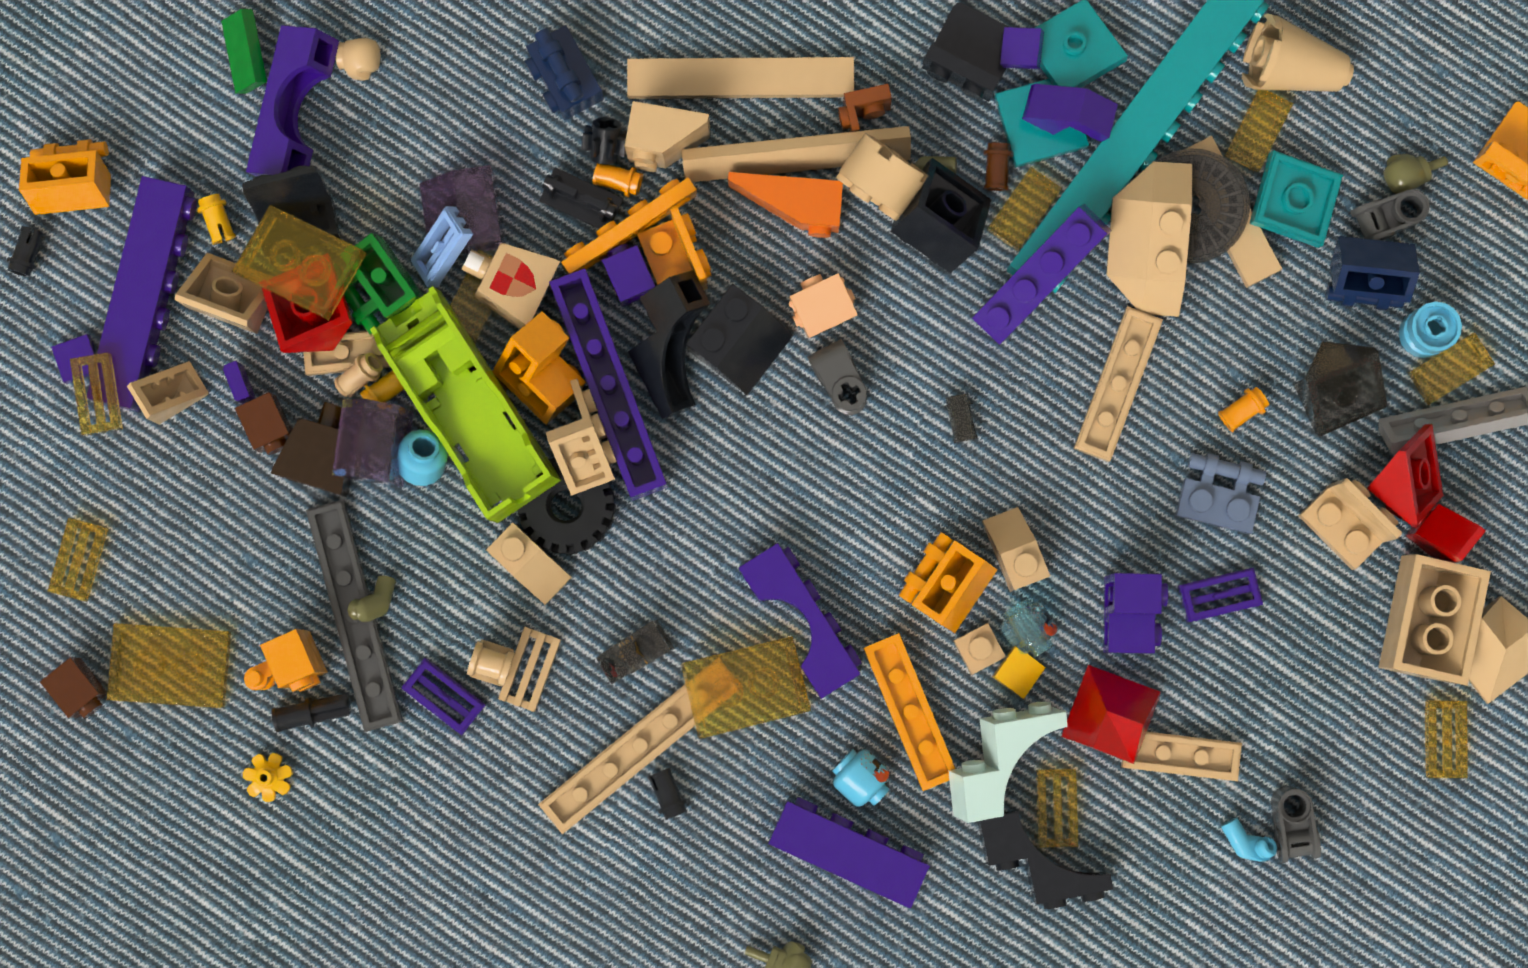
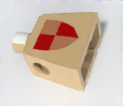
[461,243,560,330]

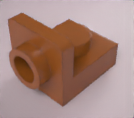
[838,84,892,132]

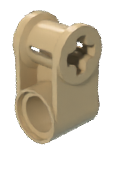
[467,639,515,686]

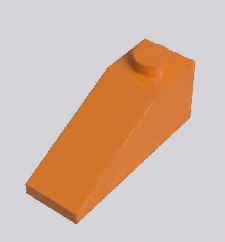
[728,172,843,238]

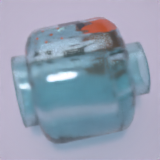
[1000,598,1058,658]

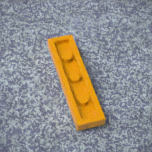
[561,177,697,275]
[863,633,956,791]

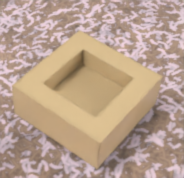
[953,623,1006,675]

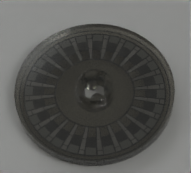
[1156,148,1250,263]

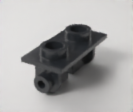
[539,167,624,229]

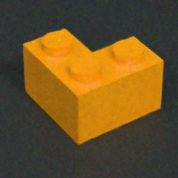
[492,311,586,425]

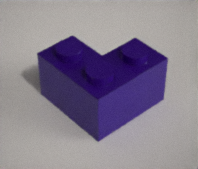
[1103,573,1168,654]

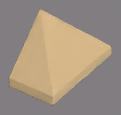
[127,361,209,425]

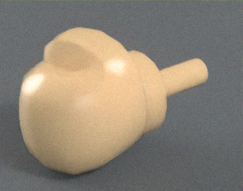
[335,38,381,81]

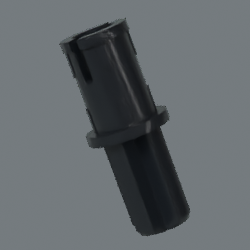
[271,694,351,732]

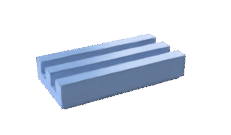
[411,206,473,288]

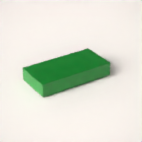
[221,9,267,94]

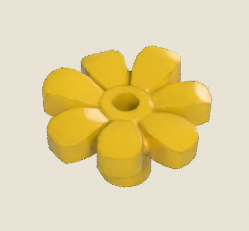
[243,753,293,802]

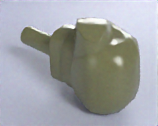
[1383,154,1448,194]
[745,941,812,968]

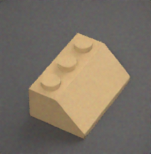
[1378,554,1491,686]

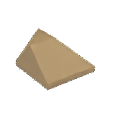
[1469,596,1528,704]

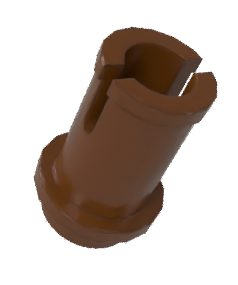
[983,142,1014,191]

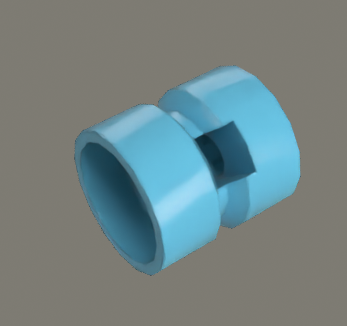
[1399,301,1462,358]

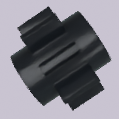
[581,117,627,165]

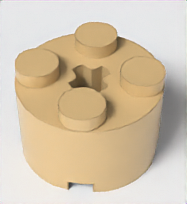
[836,133,928,221]

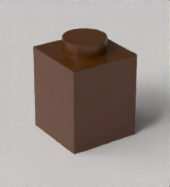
[235,392,292,455]
[40,657,109,719]

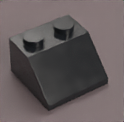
[890,158,992,273]
[686,284,793,396]

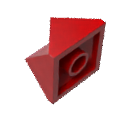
[261,254,353,353]
[1367,424,1444,524]
[1061,665,1161,764]

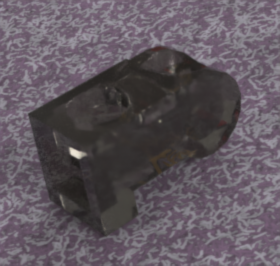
[596,619,675,685]

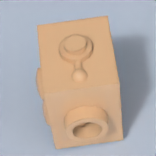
[789,273,858,339]

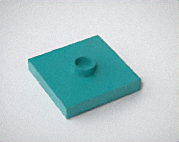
[1035,0,1128,88]
[994,79,1089,168]
[1249,150,1343,248]

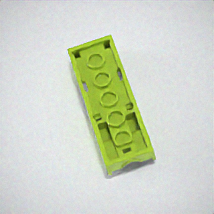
[370,286,562,523]

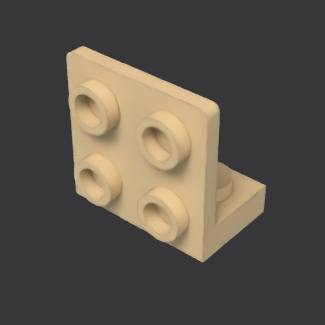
[546,379,617,496]
[1298,478,1402,570]

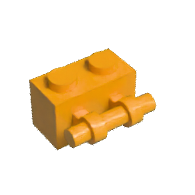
[19,139,111,215]
[898,532,997,633]
[244,629,328,692]

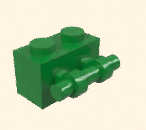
[335,233,423,335]

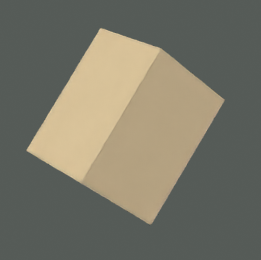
[175,253,275,334]

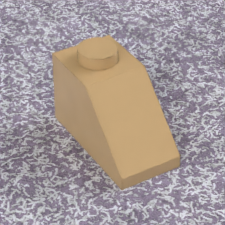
[982,507,1050,592]
[486,522,572,605]

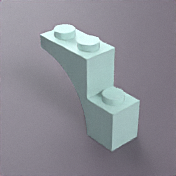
[949,702,1068,823]

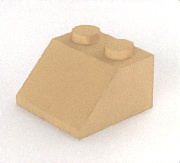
[625,101,711,172]

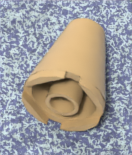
[1242,13,1354,92]

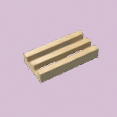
[498,627,561,712]

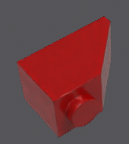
[1406,504,1486,563]

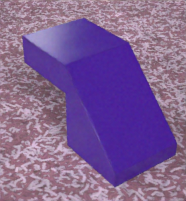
[1022,84,1118,142]

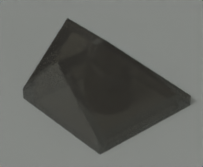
[1293,341,1388,437]

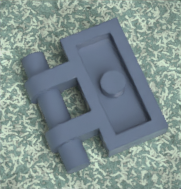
[1175,453,1266,535]

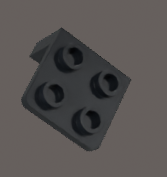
[922,3,1009,102]
[242,166,341,258]

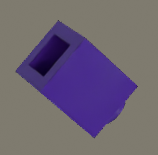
[602,244,655,307]

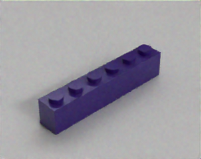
[86,176,197,412]
[549,268,668,501]

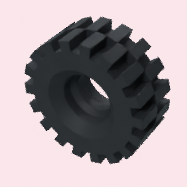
[517,458,616,555]

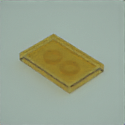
[232,205,367,321]
[107,623,231,708]
[681,636,811,739]

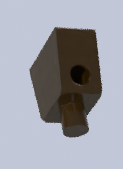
[271,402,356,498]

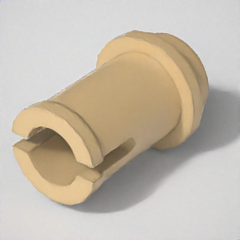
[334,353,383,398]

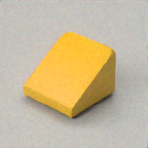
[992,645,1046,699]

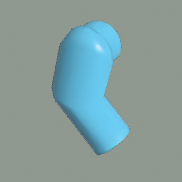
[1221,817,1277,862]

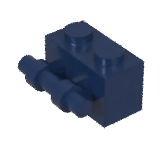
[524,25,604,121]
[1326,236,1420,310]

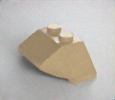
[1106,161,1192,317]

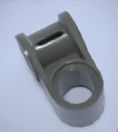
[1350,189,1430,241]
[807,339,867,416]
[1271,786,1321,863]

